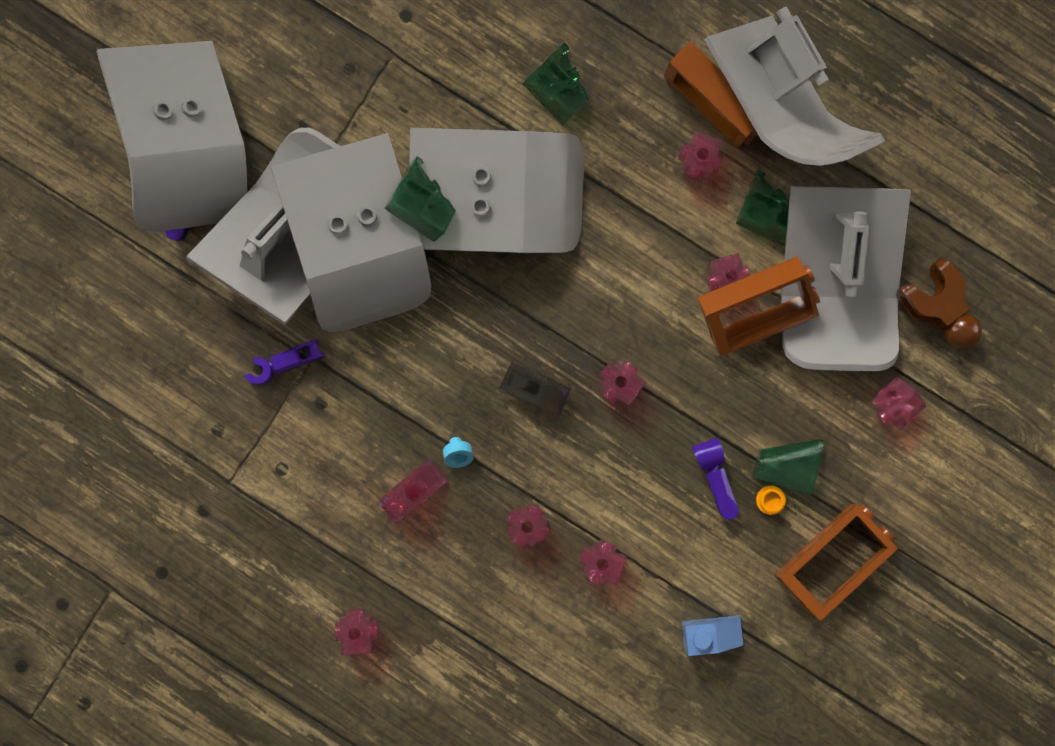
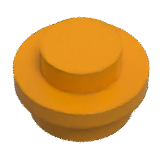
[756,485,786,515]

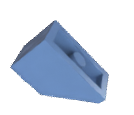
[682,615,743,656]

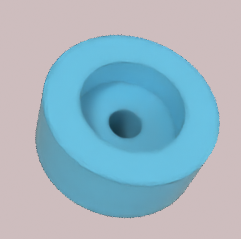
[443,437,474,468]

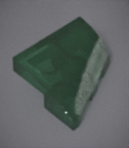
[522,42,589,126]
[384,156,456,242]
[736,170,789,246]
[752,439,824,495]

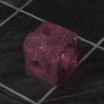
[678,131,723,180]
[706,253,750,292]
[598,360,646,406]
[872,377,926,430]
[505,504,550,548]
[579,540,627,585]
[335,609,379,655]

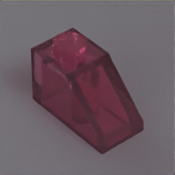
[377,459,448,524]

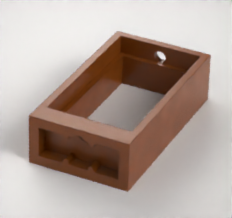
[664,41,758,149]
[697,256,820,356]
[775,503,898,621]

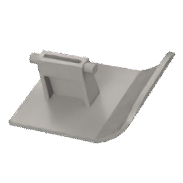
[704,6,885,166]
[96,41,247,232]
[186,128,340,325]
[409,128,584,253]
[271,133,431,332]
[781,186,911,371]

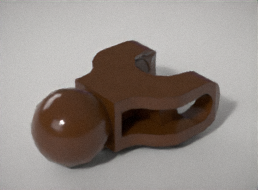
[896,258,982,350]

